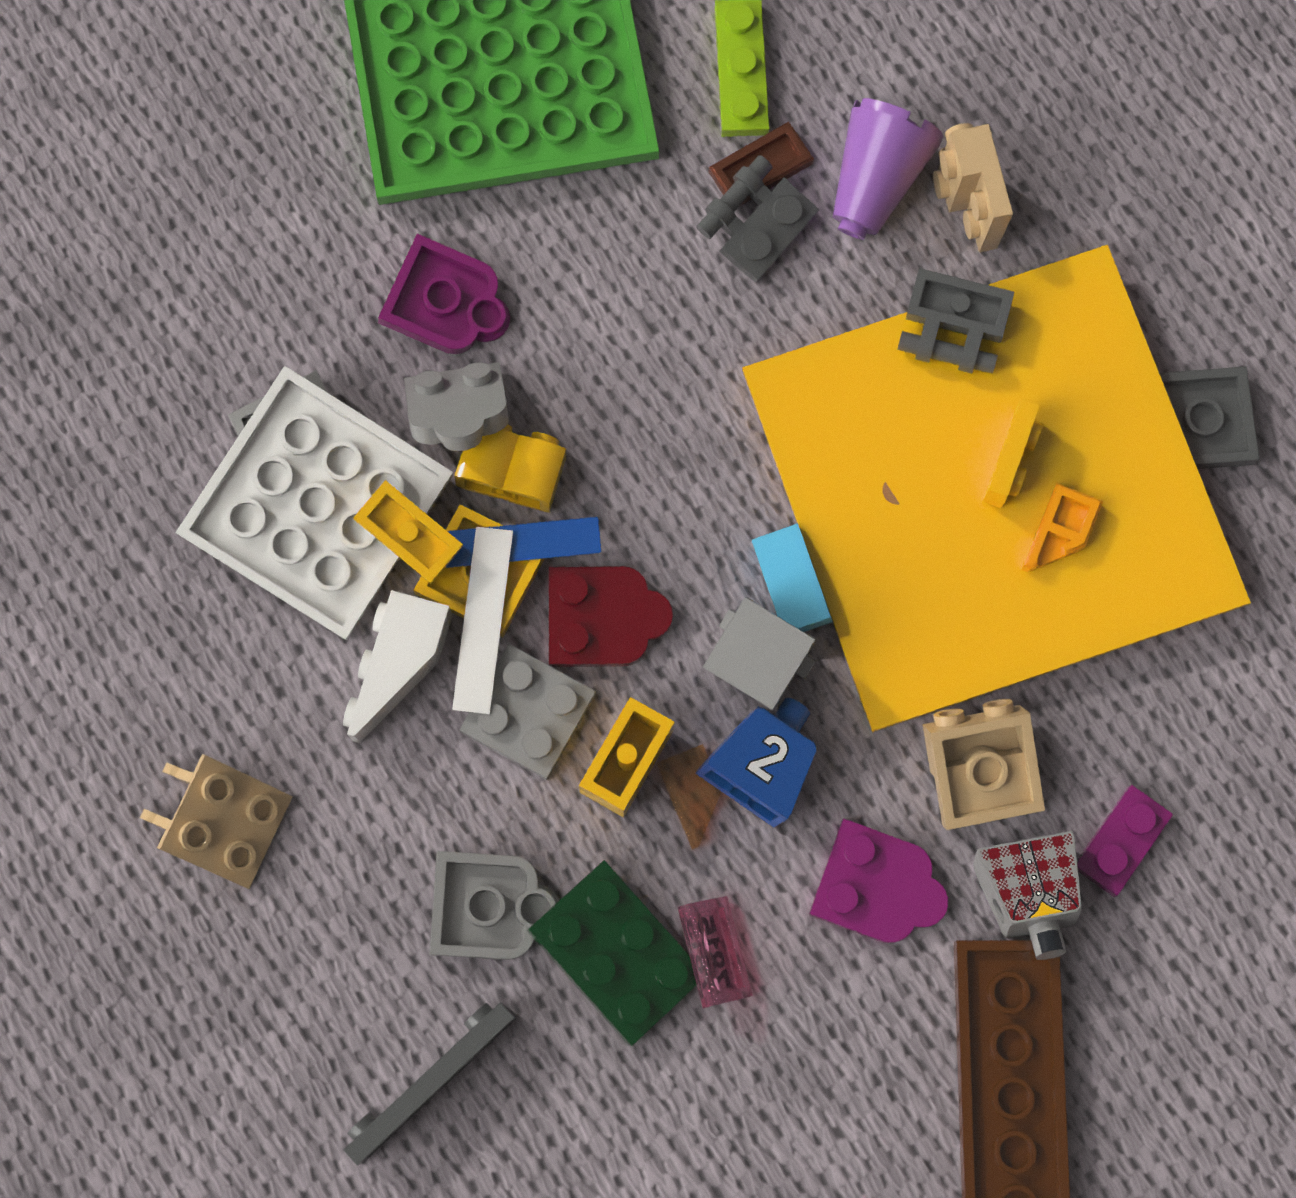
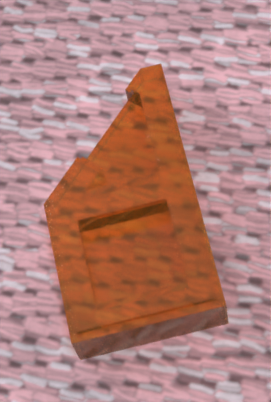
[656,744,721,851]

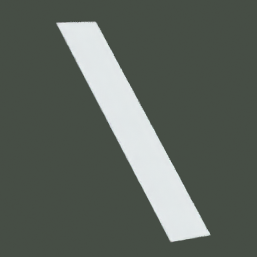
[452,527,513,714]

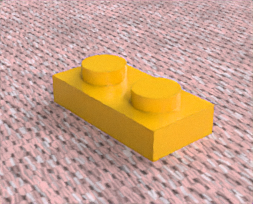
[983,399,1043,508]
[353,480,463,584]

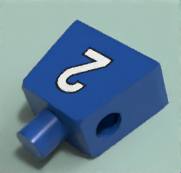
[695,698,817,827]

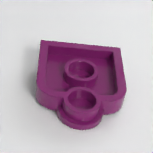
[378,233,510,354]
[809,818,948,943]

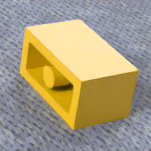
[579,697,675,818]

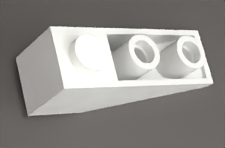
[343,590,453,743]

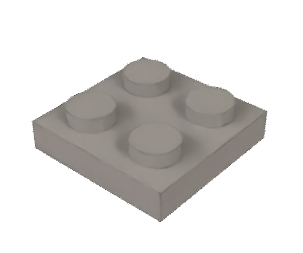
[459,644,596,780]

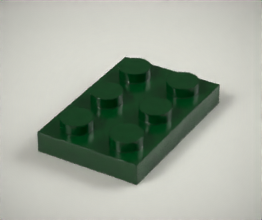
[527,860,707,1046]

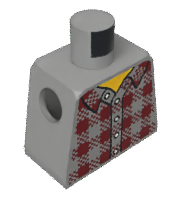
[973,831,1082,960]

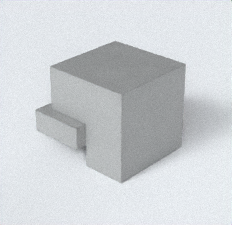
[703,597,817,710]

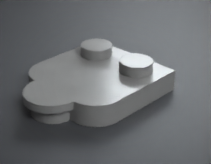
[404,362,509,451]
[429,851,559,960]

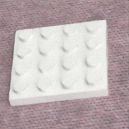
[175,366,453,640]

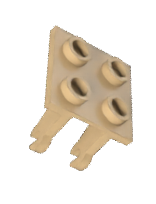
[140,754,293,889]

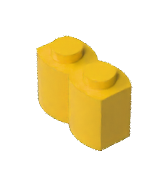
[454,424,566,512]

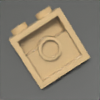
[933,123,1013,252]
[922,699,1045,830]

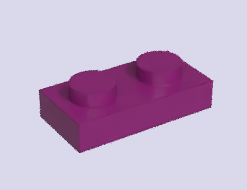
[1077,784,1173,897]

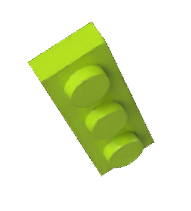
[714,0,769,137]

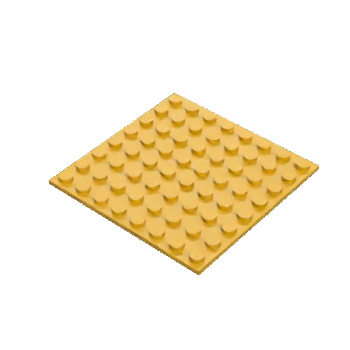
[742,244,1251,733]

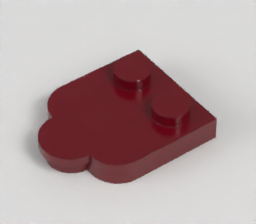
[549,566,673,667]

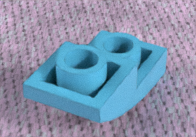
[752,523,833,632]

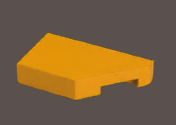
[1021,483,1103,572]

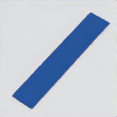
[445,517,601,568]

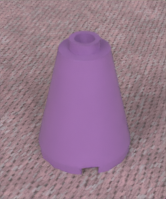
[833,98,944,240]

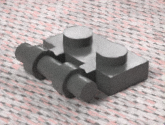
[696,155,820,282]
[897,268,1014,374]

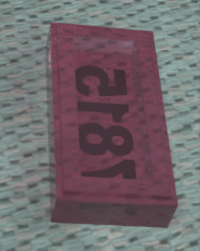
[677,896,753,1008]

